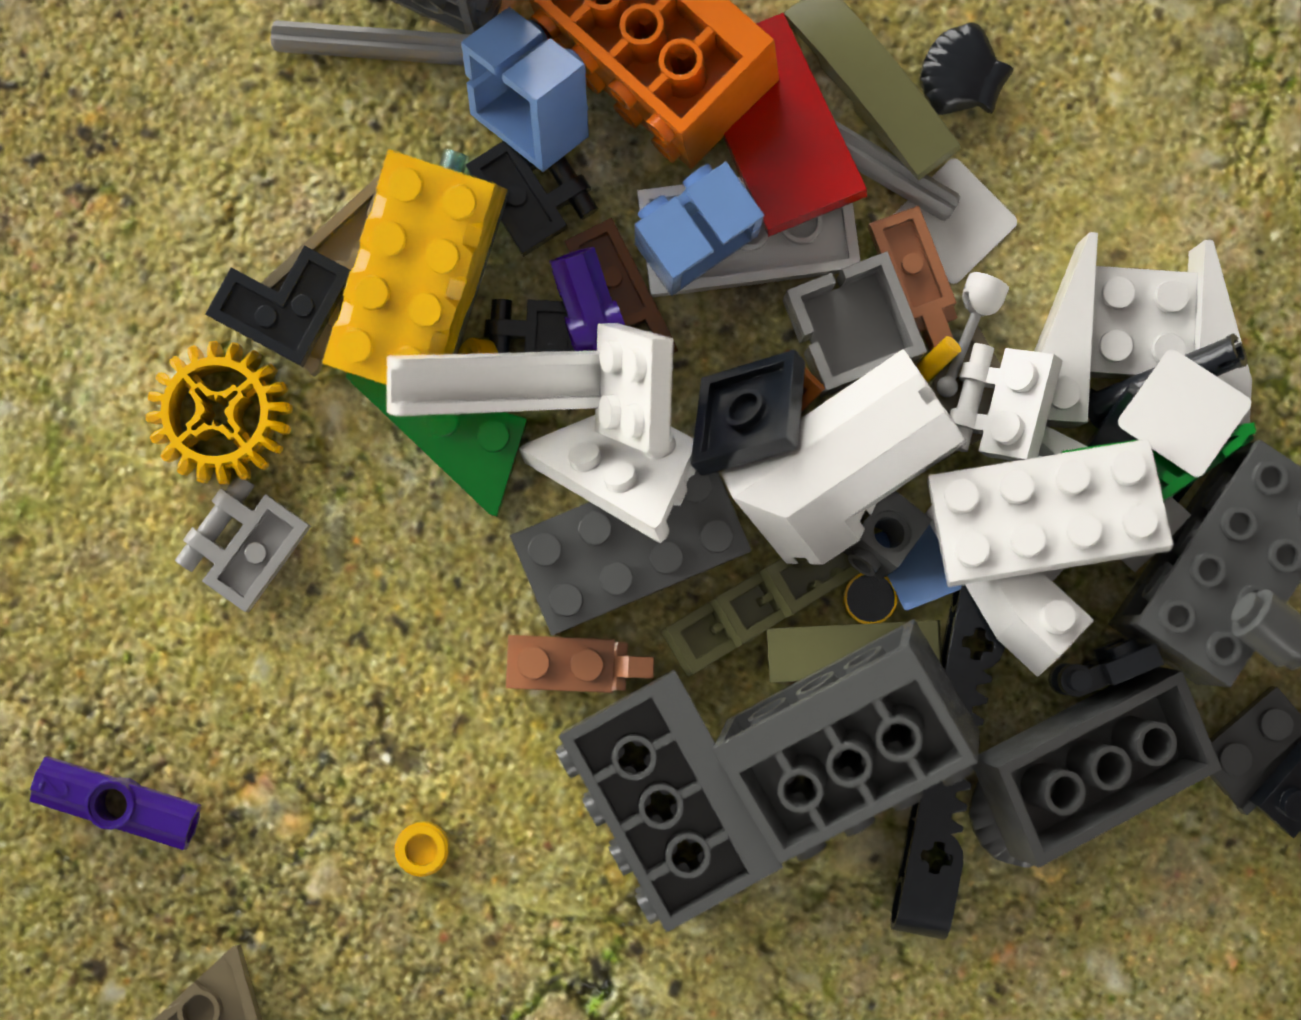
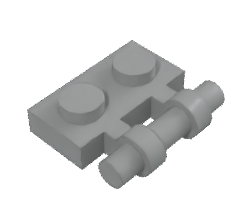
[175,475,311,613]

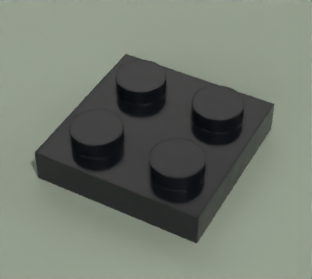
[691,349,805,476]

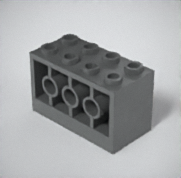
[1108,440,1301,687]
[712,619,980,864]
[555,669,783,933]

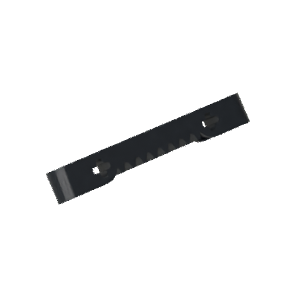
[890,585,1005,940]

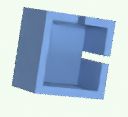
[461,7,589,172]
[635,161,764,296]

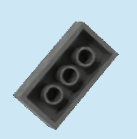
[510,470,752,636]
[972,667,1221,868]

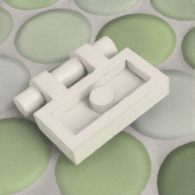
[950,343,1063,461]

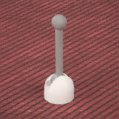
[936,272,1009,397]

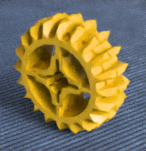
[146,341,293,485]

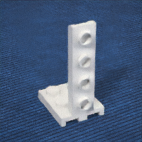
[387,323,673,453]

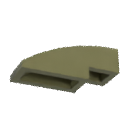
[767,620,943,683]

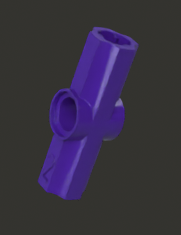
[549,247,625,351]
[30,756,202,850]

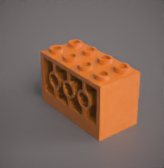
[529,0,779,169]

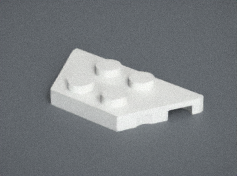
[519,415,696,543]

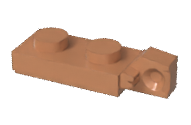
[867,205,957,351]
[506,635,655,693]

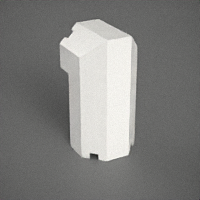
[721,349,967,565]

